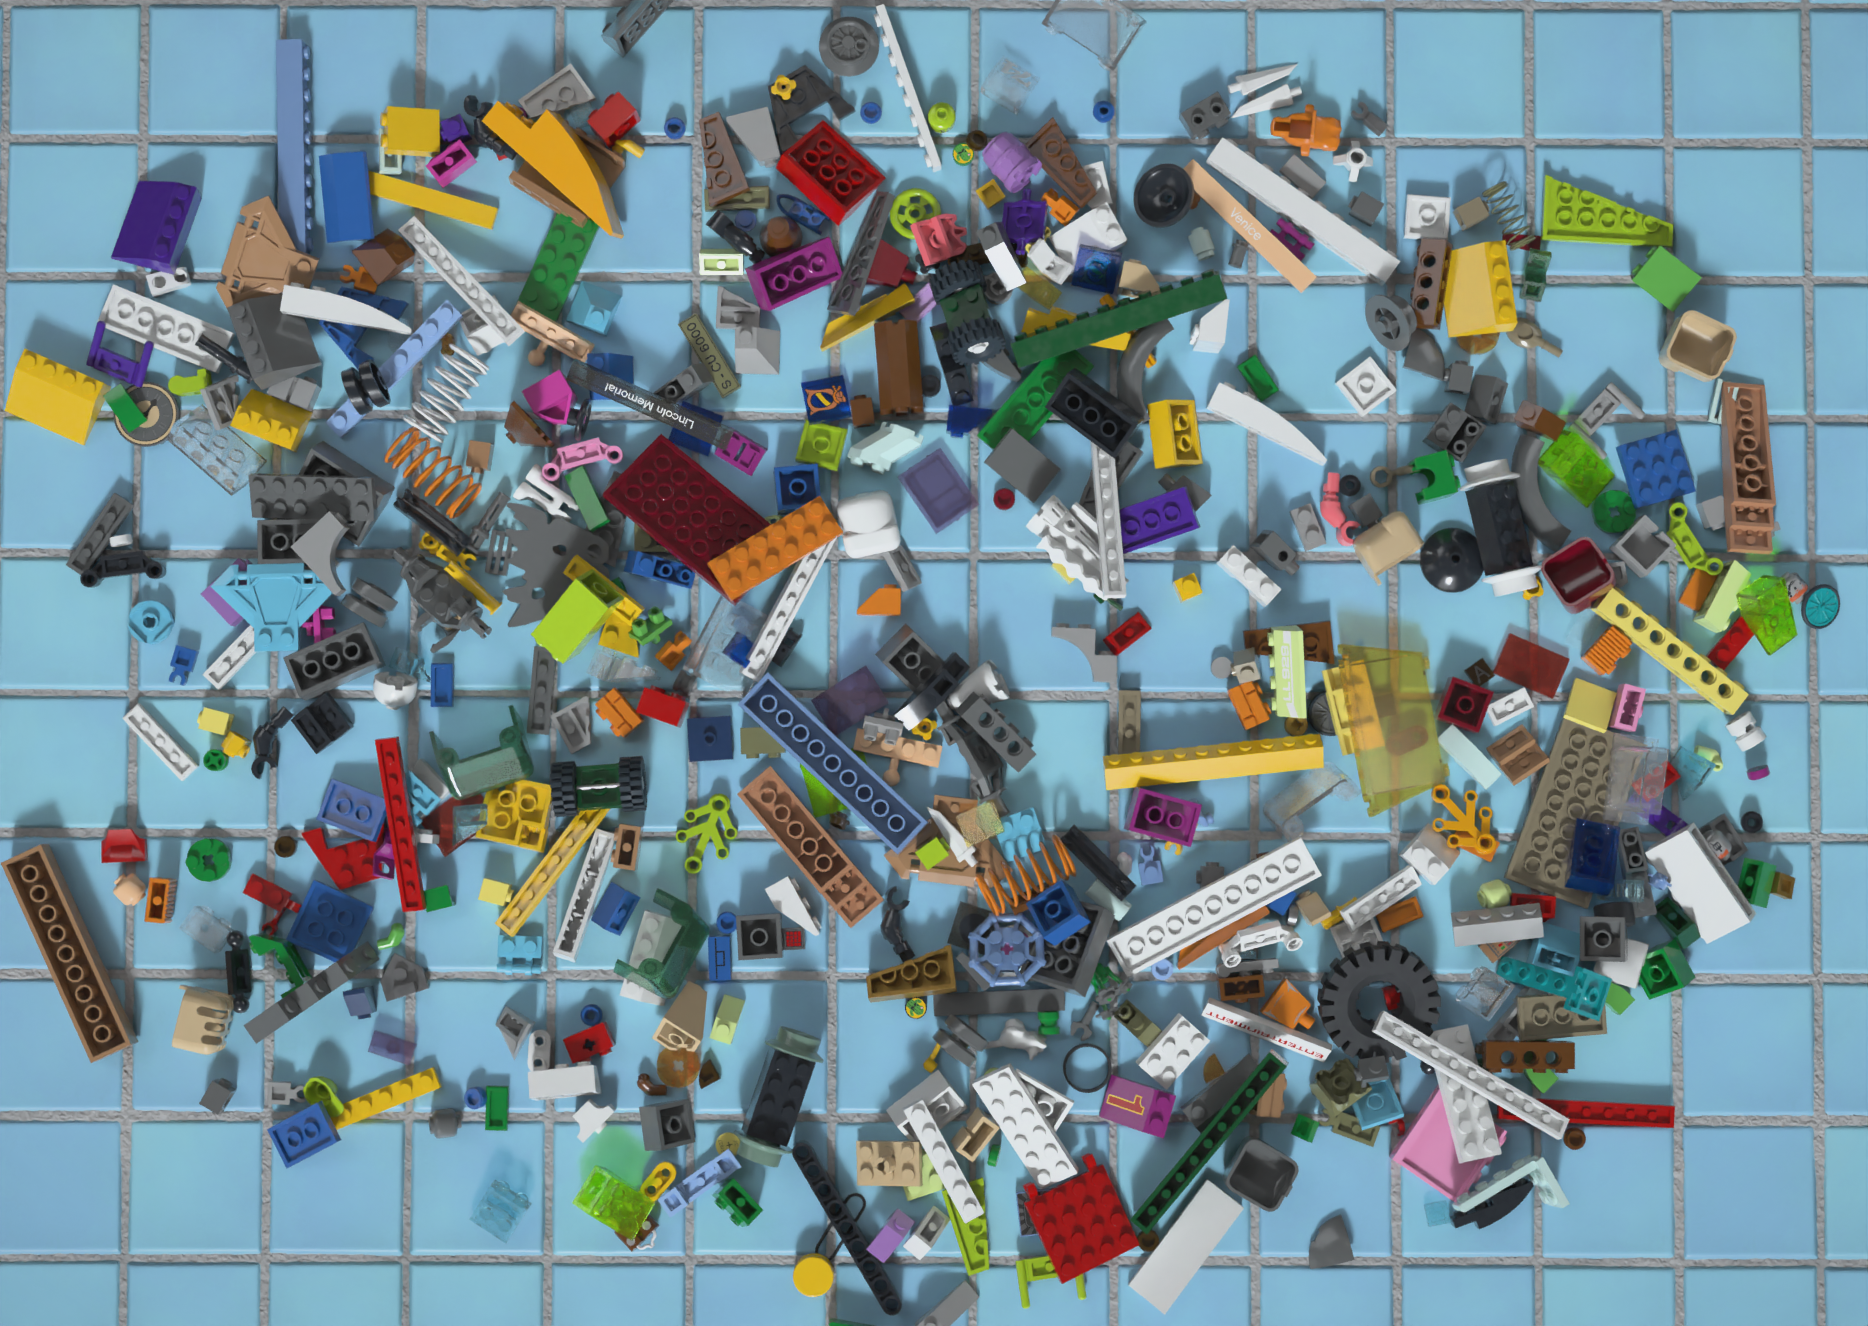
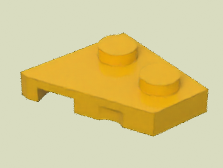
[598,613,639,658]

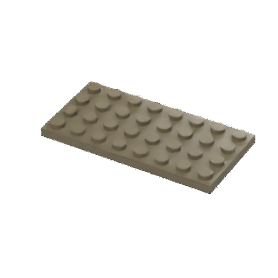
[1504,718,1647,909]

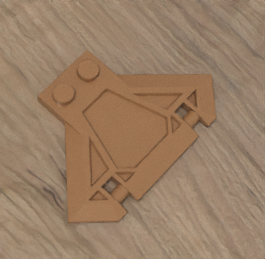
[216,195,320,308]
[884,794,1013,889]

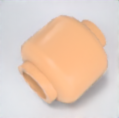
[113,873,146,906]

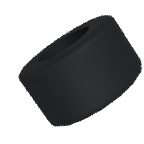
[1593,902,1636,927]

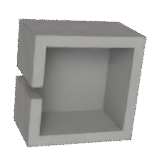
[1609,515,1676,578]

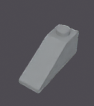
[915,1280,980,1326]

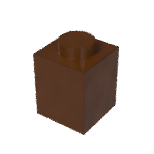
[850,395,875,429]

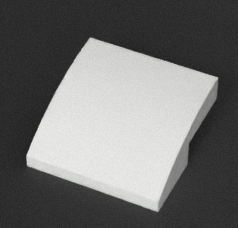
[1593,938,1649,989]

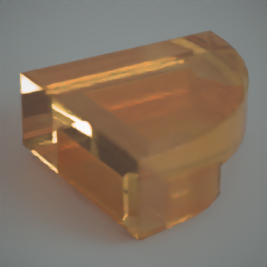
[1203,1053,1225,1083]

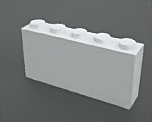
[1645,822,1756,944]

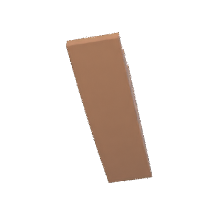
[1721,382,1776,555]
[737,766,884,928]

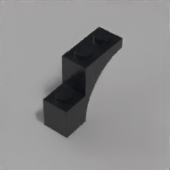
[929,322,974,407]

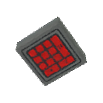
[782,927,805,950]

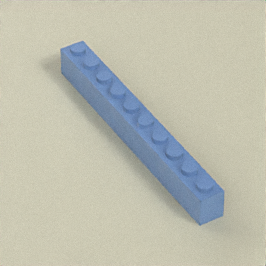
[276,39,313,255]

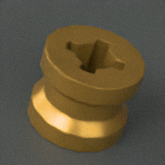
[1284,717,1308,736]

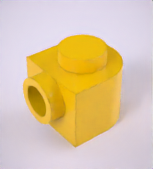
[221,730,252,758]

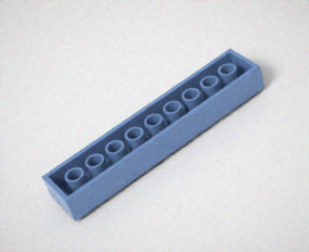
[738,672,929,855]

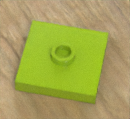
[795,420,848,471]

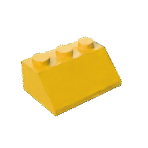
[230,389,312,453]
[1147,399,1203,469]

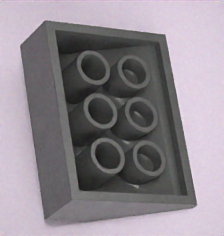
[601,0,674,58]
[227,293,322,390]
[298,441,395,547]
[1020,901,1115,997]

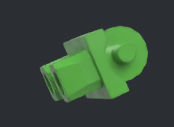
[628,606,673,646]

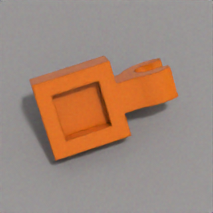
[1041,188,1080,226]
[654,630,692,671]

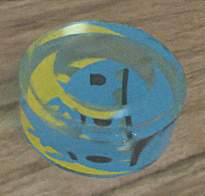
[1239,950,1256,960]

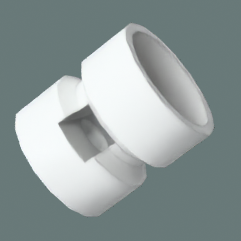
[1725,711,1767,752]

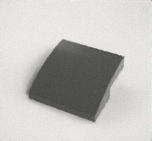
[1699,813,1748,866]

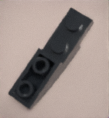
[893,652,970,730]
[1449,1178,1534,1229]

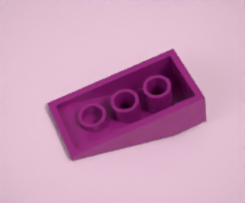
[745,237,842,311]

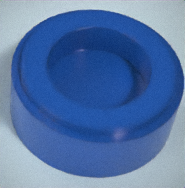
[716,912,737,934]
[464,1087,487,1110]

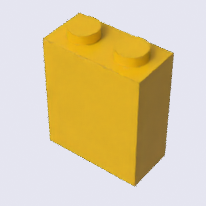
[380,106,440,157]

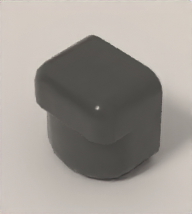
[1223,1136,1299,1212]

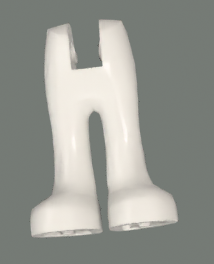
[513,464,579,522]

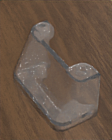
[1041,0,1147,71]
[1263,762,1362,844]

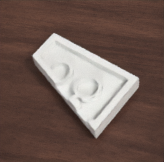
[518,63,596,120]

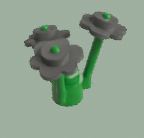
[1091,963,1134,1020]

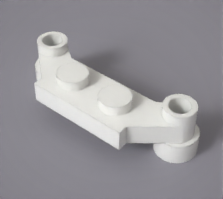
[1219,920,1303,968]

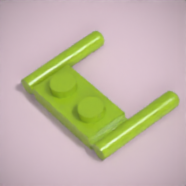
[1015,1255,1087,1309]

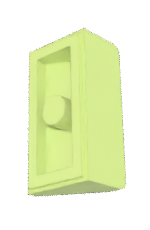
[699,249,744,275]

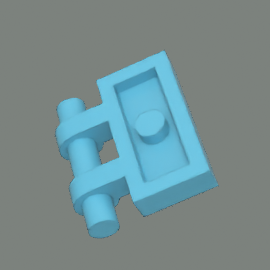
[405,770,442,827]
[497,935,543,976]

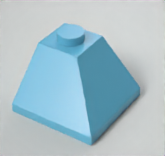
[566,281,622,337]

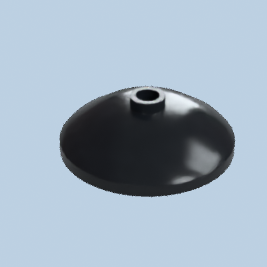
[1133,164,1194,228]
[1420,528,1484,593]

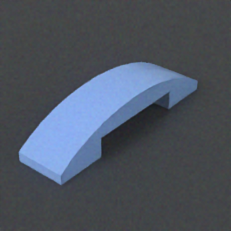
[658,1148,742,1217]

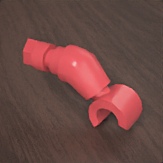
[1320,472,1360,547]

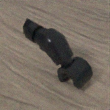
[464,95,517,160]
[706,210,765,264]
[251,706,294,779]
[880,886,915,963]

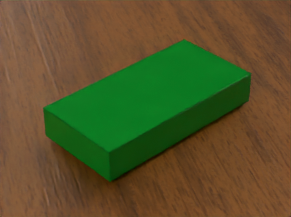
[1237,354,1279,403]
[485,1085,509,1131]

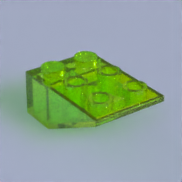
[1538,430,1615,508]
[1736,575,1798,656]
[572,1165,656,1241]

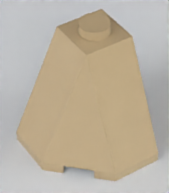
[652,981,707,1052]

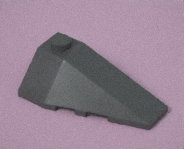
[1180,1053,1258,1134]

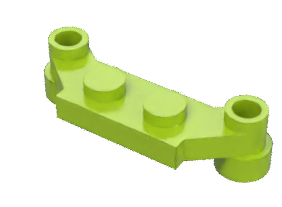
[1666,503,1723,576]

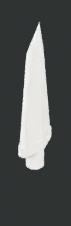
[1227,64,1298,96]
[1231,84,1302,118]
[926,807,978,867]

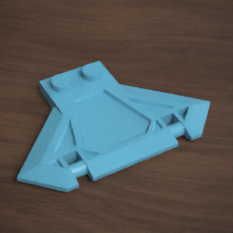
[211,563,332,652]

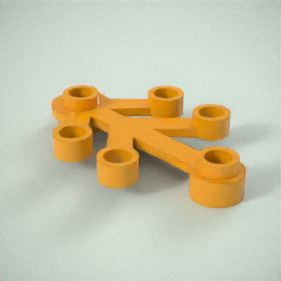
[1431,784,1496,855]

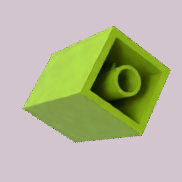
[531,569,624,664]

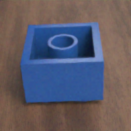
[773,464,821,515]
[1026,879,1090,946]

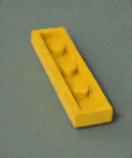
[563,555,645,626]

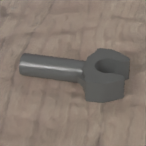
[1070,1001,1100,1041]

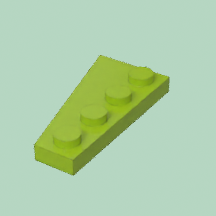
[941,1177,989,1276]

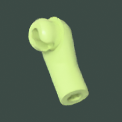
[1694,745,1723,772]

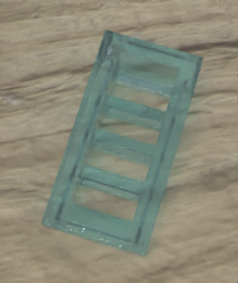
[1597,878,1644,902]

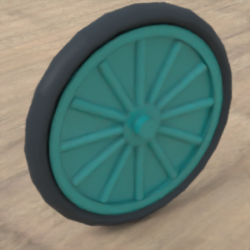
[1801,584,1840,629]

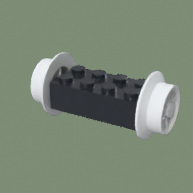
[1459,459,1542,597]

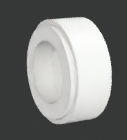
[109,534,133,547]

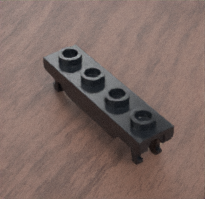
[393,488,472,557]
[1060,825,1137,901]

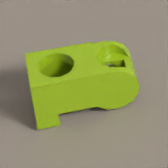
[168,369,212,396]

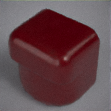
[1541,537,1617,614]

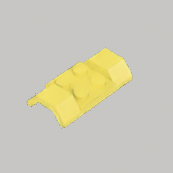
[1321,661,1385,756]

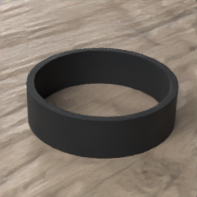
[1063,1043,1112,1093]

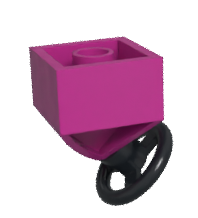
[522,370,592,441]

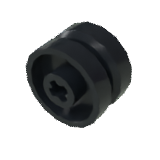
[341,359,391,415]

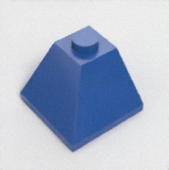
[587,353,634,400]

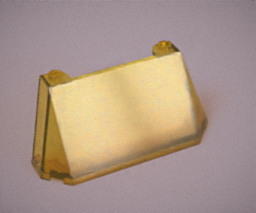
[1338,644,1450,817]

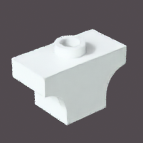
[572,1099,617,1143]

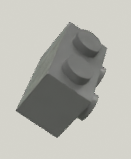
[1179,92,1231,140]

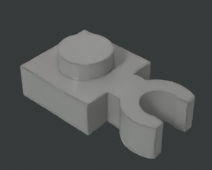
[267,1081,306,1105]

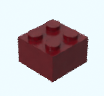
[1433,676,1494,733]

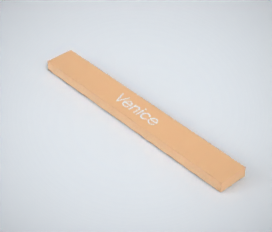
[1183,159,1317,293]

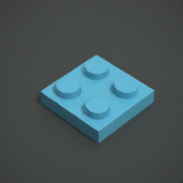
[1352,1078,1404,1130]

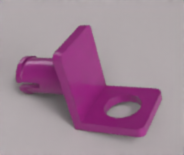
[373,828,395,880]

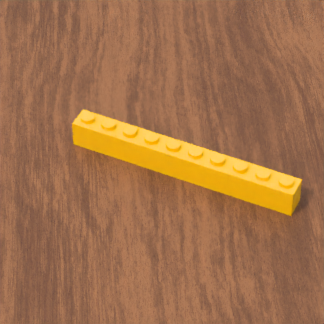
[1103,734,1324,790]

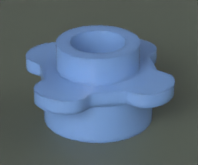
[1647,872,1672,891]

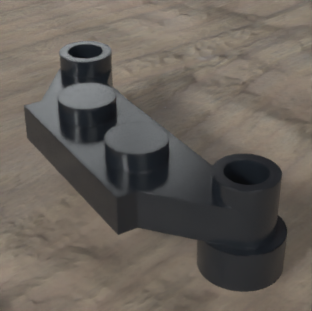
[80,551,166,588]

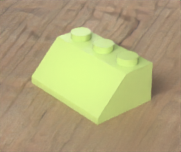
[1693,560,1752,633]

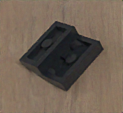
[291,692,354,754]

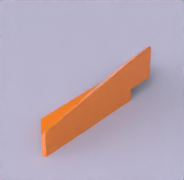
[1176,906,1270,970]

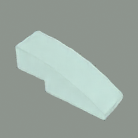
[1437,724,1502,790]

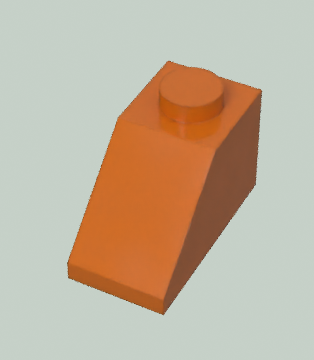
[857,584,901,616]

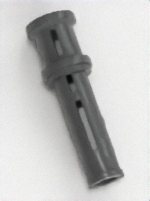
[466,491,511,555]

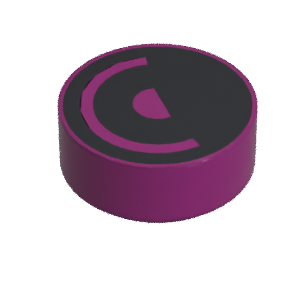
[1746,765,1770,780]

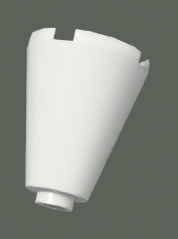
[947,659,1010,710]

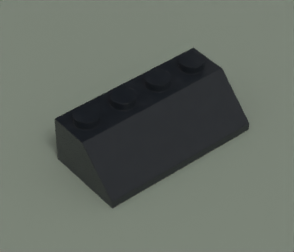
[1045,367,1145,459]

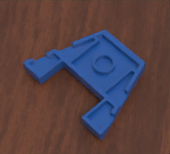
[319,286,409,371]

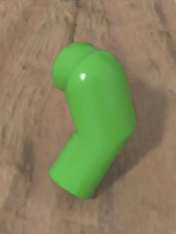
[377,923,405,950]

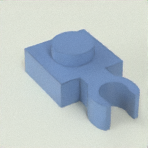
[1138,846,1164,885]

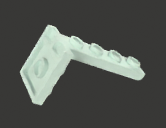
[1452,1155,1570,1212]

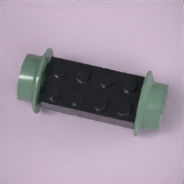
[734,1026,824,1167]

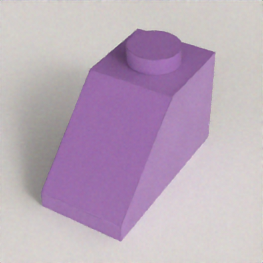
[866,1208,915,1263]

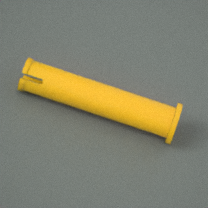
[444,559,503,615]

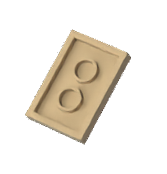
[856,1140,923,1186]

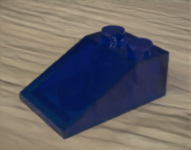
[1564,818,1620,896]

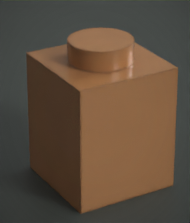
[466,440,494,474]

